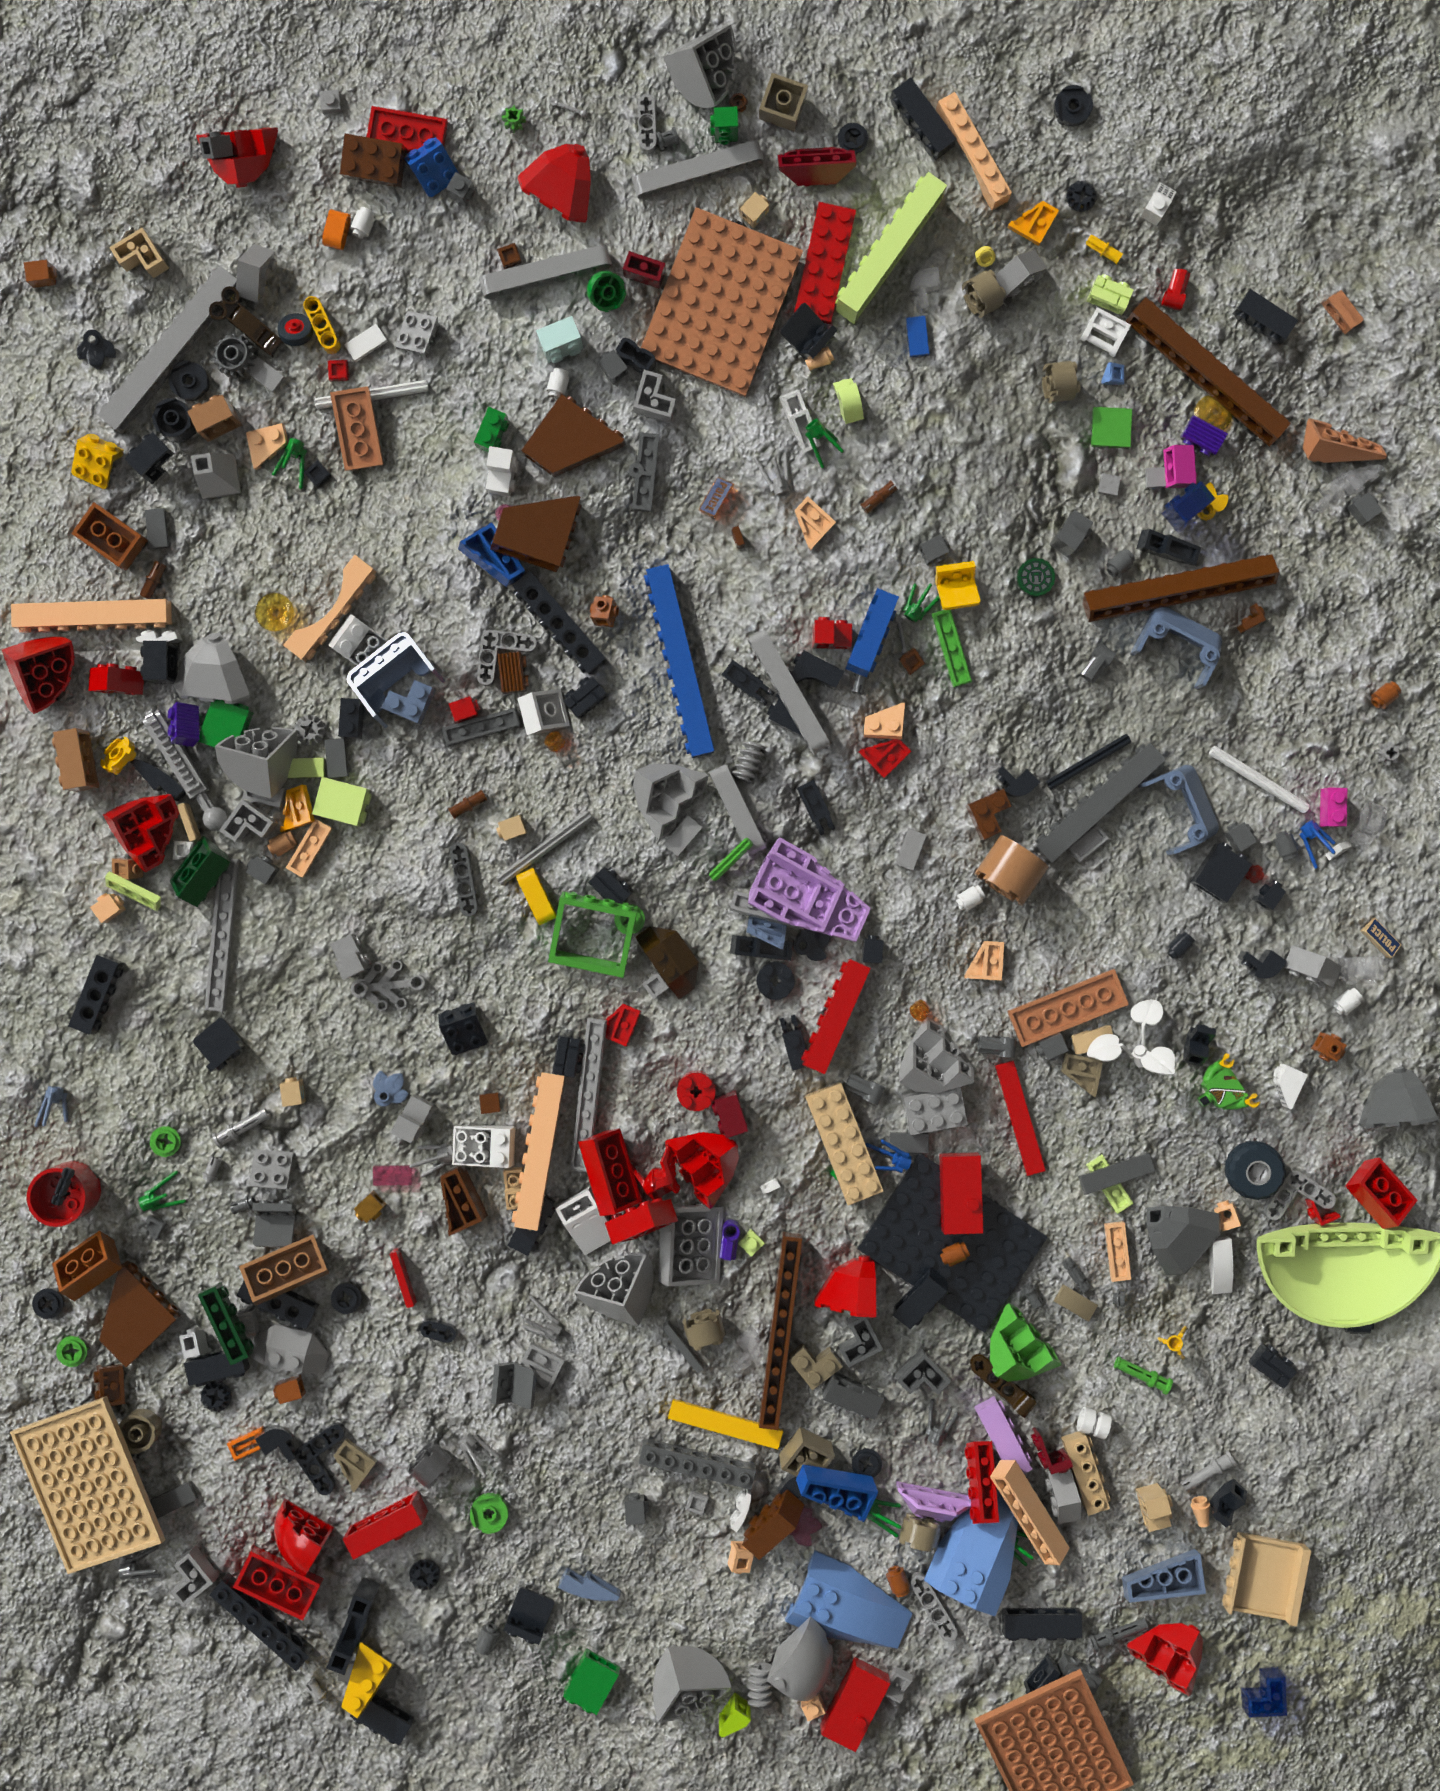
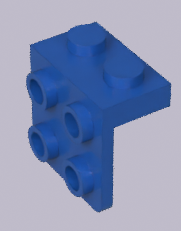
[404,137,459,197]

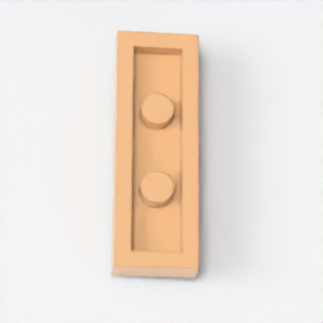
[286,818,333,878]
[1104,1221,1131,1282]

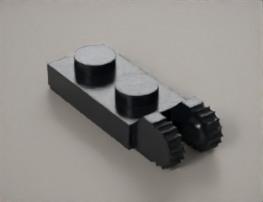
[721,659,775,706]
[796,780,835,836]
[779,1014,806,1071]

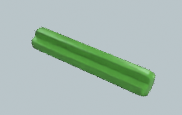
[709,838,753,881]

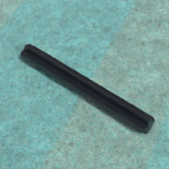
[1046,734,1131,790]

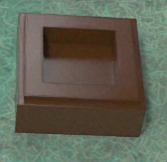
[497,243,522,269]
[731,525,745,549]
[898,648,925,675]
[479,1092,501,1114]

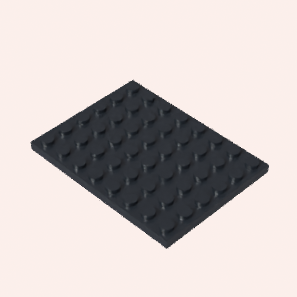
[857,1153,1048,1333]

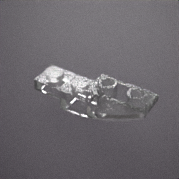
[1309,465,1384,515]

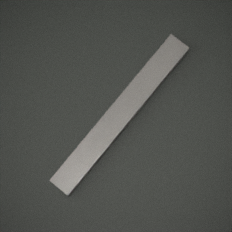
[205,858,240,1012]
[570,1017,608,1172]

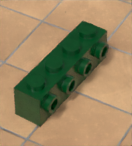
[198,1282,254,1366]

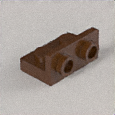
[93,1364,125,1406]

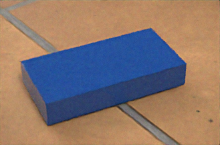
[906,316,929,358]

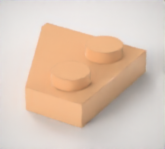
[246,423,288,470]
[794,496,836,550]
[864,703,905,739]
[964,941,1004,981]

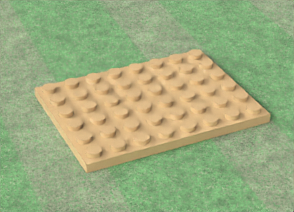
[10,1396,166,1574]

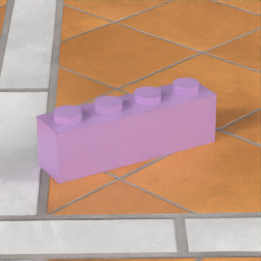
[974,1396,1032,1474]

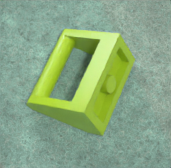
[719,1692,751,1737]

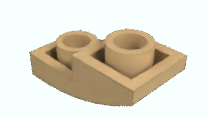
[1071,1025,1113,1054]
[503,1167,523,1210]

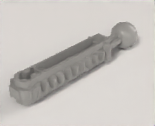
[142,709,228,831]

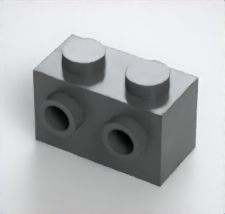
[1057,1653,1102,1697]

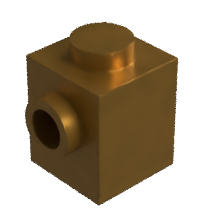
[354,1190,386,1223]

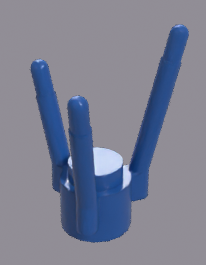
[1299,820,1336,869]
[865,1139,912,1173]

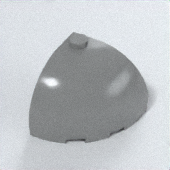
[663,24,737,108]
[215,727,298,798]
[574,1253,653,1326]
[767,1616,833,1701]
[653,1645,732,1723]

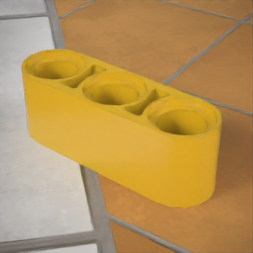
[303,296,341,354]
[516,868,556,926]

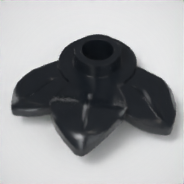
[76,330,116,370]
[793,928,831,961]

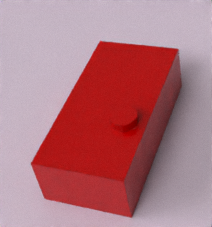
[578,1128,642,1216]
[939,1152,983,1235]
[342,1491,428,1560]
[233,1546,324,1621]
[820,1656,891,1752]

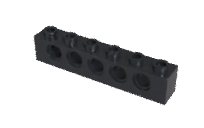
[512,571,607,675]
[210,1572,314,1671]

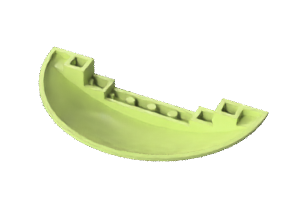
[1257,1222,1440,1328]

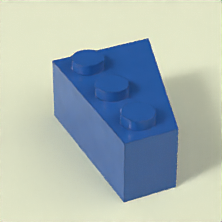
[458,523,525,587]

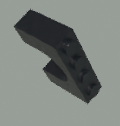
[766,650,844,739]
[326,1578,380,1675]

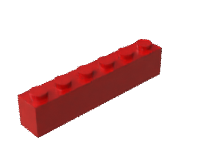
[801,959,871,1074]

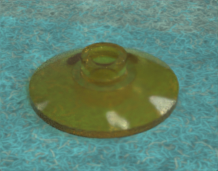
[1194,395,1232,431]
[255,593,294,631]

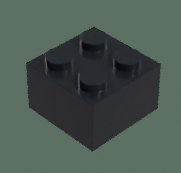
[140,641,178,684]

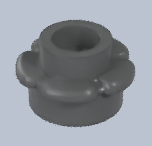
[1113,1289,1125,1309]

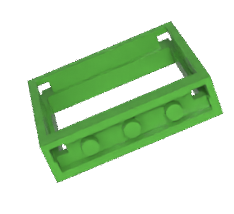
[548,891,638,978]

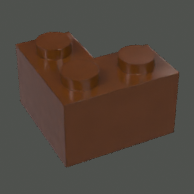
[965,789,1011,840]

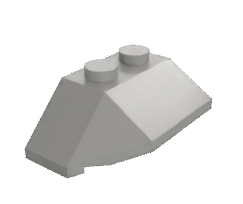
[250,1324,329,1374]

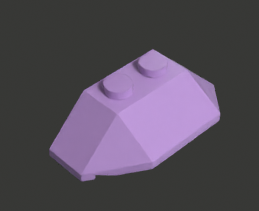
[896,1481,971,1522]

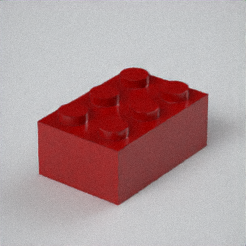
[1345,1157,1418,1229]
[605,1198,678,1245]

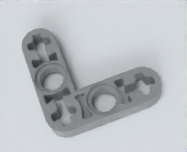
[477,630,538,686]
[1263,1170,1336,1220]

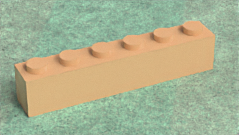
[990,1460,1070,1565]

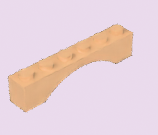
[936,92,1012,211]
[283,555,376,662]

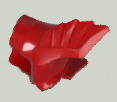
[631,1146,681,1200]

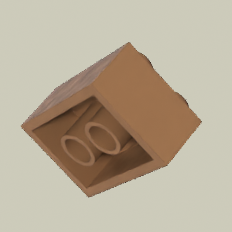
[52,728,99,792]

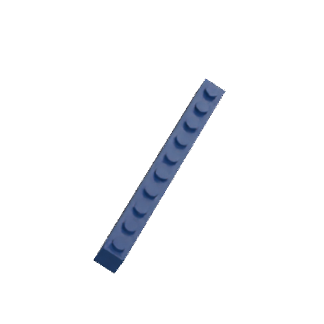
[644,564,714,758]

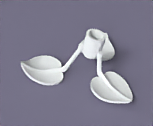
[1087,999,1175,1076]

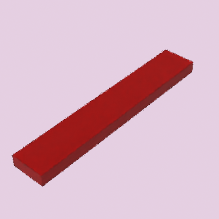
[994,1060,1046,1176]

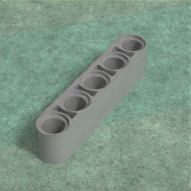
[709,764,766,857]

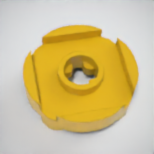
[100,737,137,775]

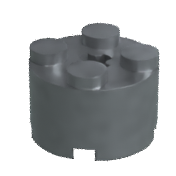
[407,1440,452,1489]

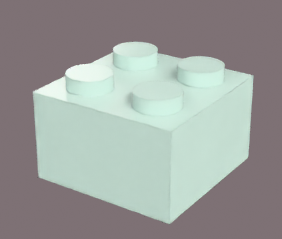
[536,316,583,363]

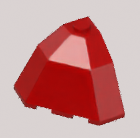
[196,127,278,188]
[517,144,591,223]
[103,794,179,873]
[665,1132,739,1209]
[814,1255,876,1318]
[1127,1623,1203,1696]

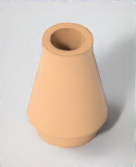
[805,346,835,371]
[1191,1496,1210,1527]

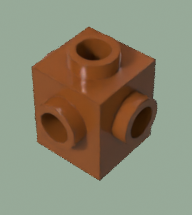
[590,595,619,627]
[1311,1032,1347,1062]

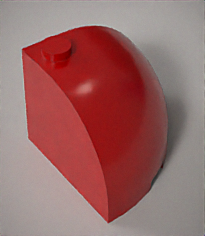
[1,637,74,714]
[274,1499,334,1577]

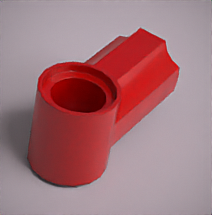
[1161,269,1191,311]

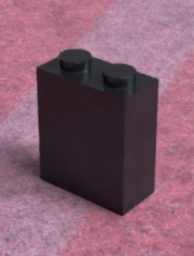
[1190,842,1252,903]

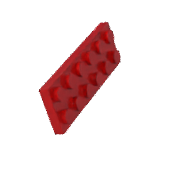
[794,202,856,324]

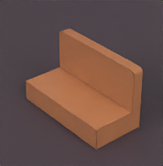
[1322,290,1364,335]

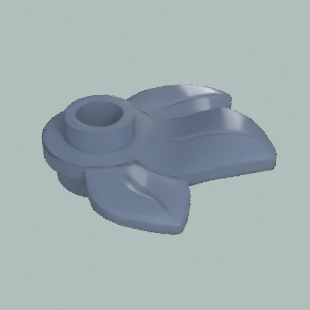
[373,1071,409,1107]

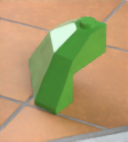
[990,1303,1062,1381]

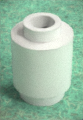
[350,207,375,239]
[546,368,570,399]
[956,885,986,912]
[1333,988,1363,1016]

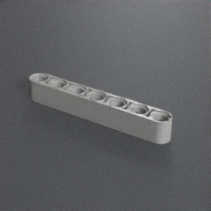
[632,140,764,199]
[479,245,612,299]
[747,630,831,754]

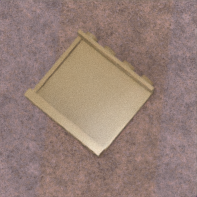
[1222,1532,1311,1626]

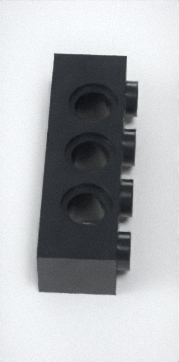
[68,954,124,1035]
[236,1281,320,1329]

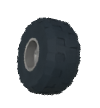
[1224,1141,1286,1200]

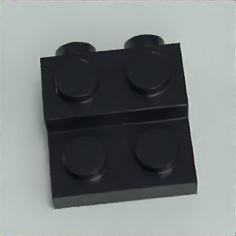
[1023,1653,1060,1694]

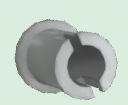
[202,1156,222,1182]
[304,1678,328,1705]

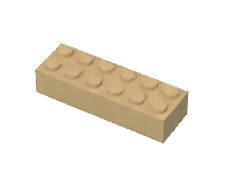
[804,1082,884,1205]

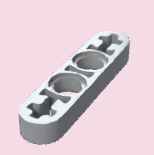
[910,1572,957,1642]

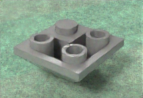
[191,453,241,499]

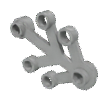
[351,960,426,1011]

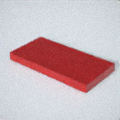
[366,106,448,153]

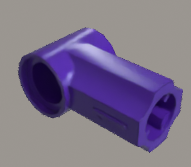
[719,1219,740,1261]

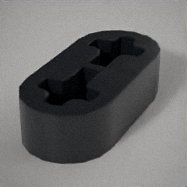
[420,1319,457,1343]

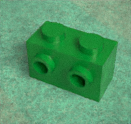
[710,106,738,145]
[474,406,509,452]

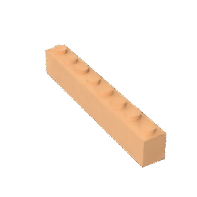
[11,599,172,633]
[512,1072,565,1231]

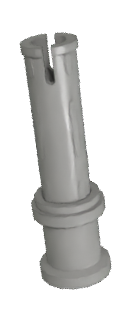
[212,1107,271,1149]
[1180,1450,1238,1493]

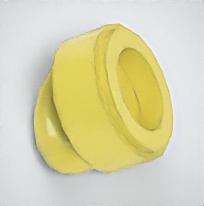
[975,246,996,267]

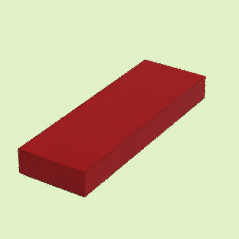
[389,1248,417,1308]

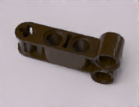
[209,286,284,358]
[970,1354,1037,1418]

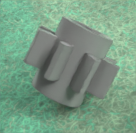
[1375,742,1402,766]

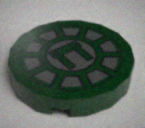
[1016,558,1055,597]

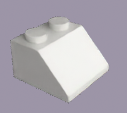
[518,689,570,735]

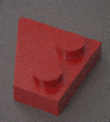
[858,739,912,778]
[605,1004,642,1047]

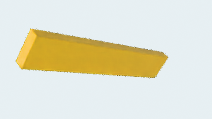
[668,1398,783,1450]

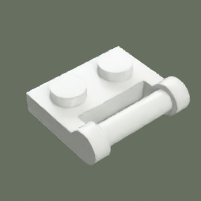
[1080,307,1131,357]

